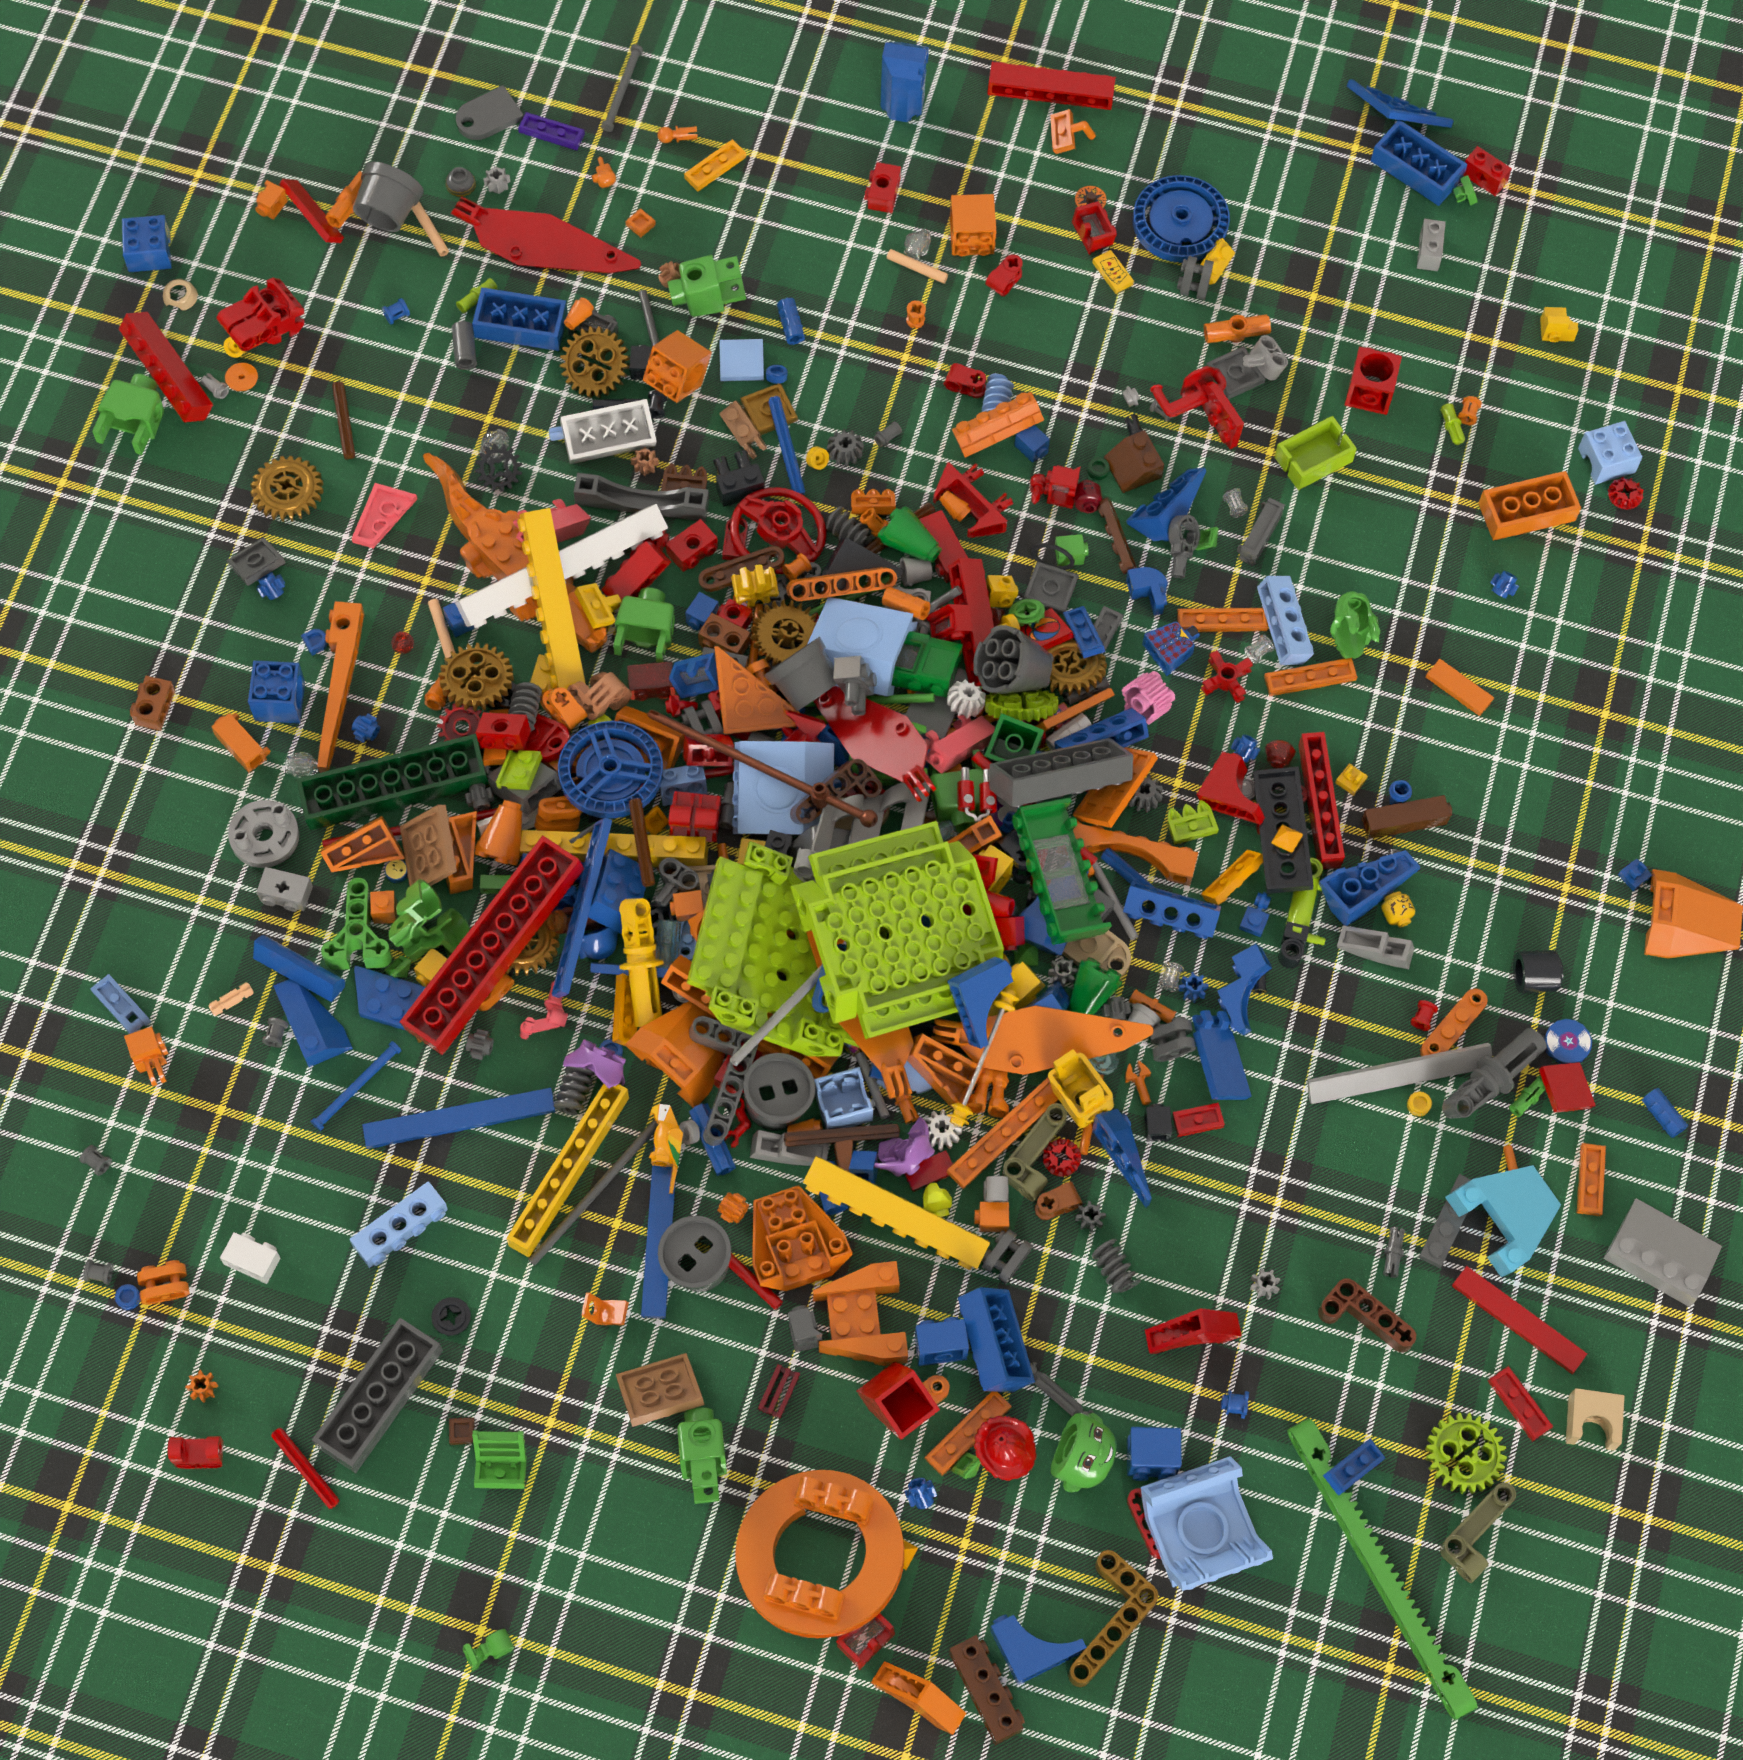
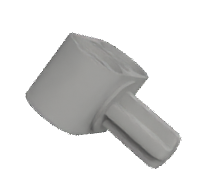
[1243,335,1288,380]

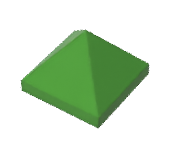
[1195,527,1219,551]
[1015,943,1038,966]
[384,956,411,978]
[951,1452,980,1479]

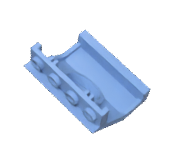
[808,597,918,696]
[732,741,834,835]
[1141,1456,1273,1591]

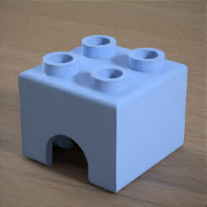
[1578,421,1642,485]
[814,1067,873,1129]

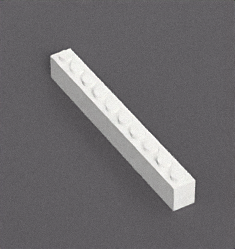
[455,504,668,628]

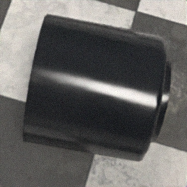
[1513,950,1563,993]

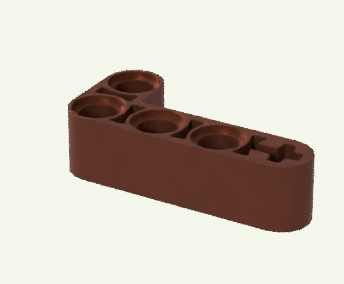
[1318,1278,1416,1353]

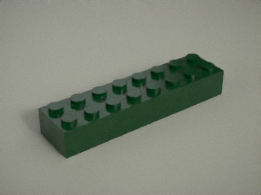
[296,734,489,831]

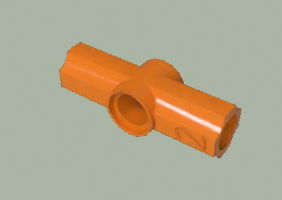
[325,171,362,229]
[1203,314,1271,343]

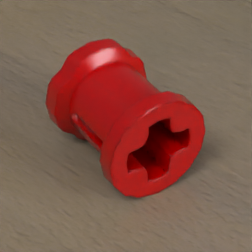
[1410,1000,1438,1031]

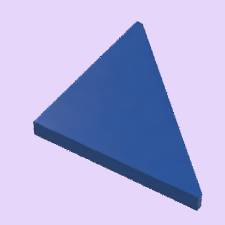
[1347,79,1454,128]

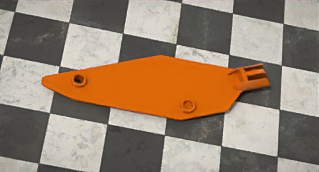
[806,931,914,1099]
[932,1005,1154,1075]

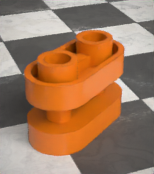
[745,659,779,693]
[534,796,582,832]
[137,1260,190,1305]

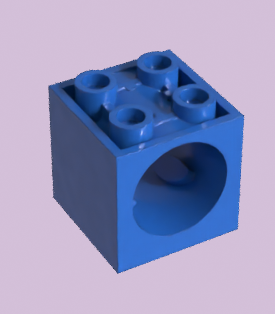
[248,660,305,724]

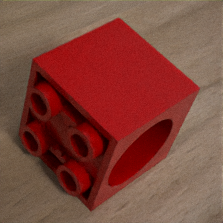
[1345,346,1402,415]

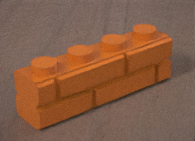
[952,392,1044,458]

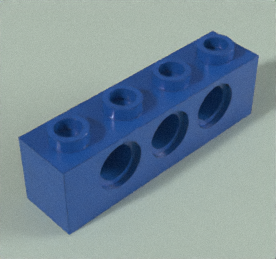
[1054,708,1149,750]
[1123,881,1221,939]

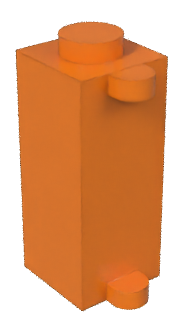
[211,713,271,773]

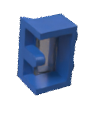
[669,653,719,699]

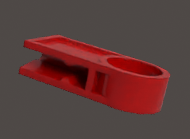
[722,518,748,560]

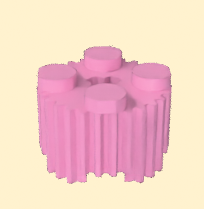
[1121,671,1175,725]

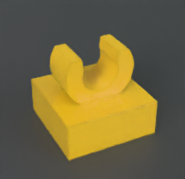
[1335,763,1368,796]

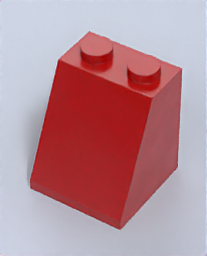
[857,1362,940,1440]

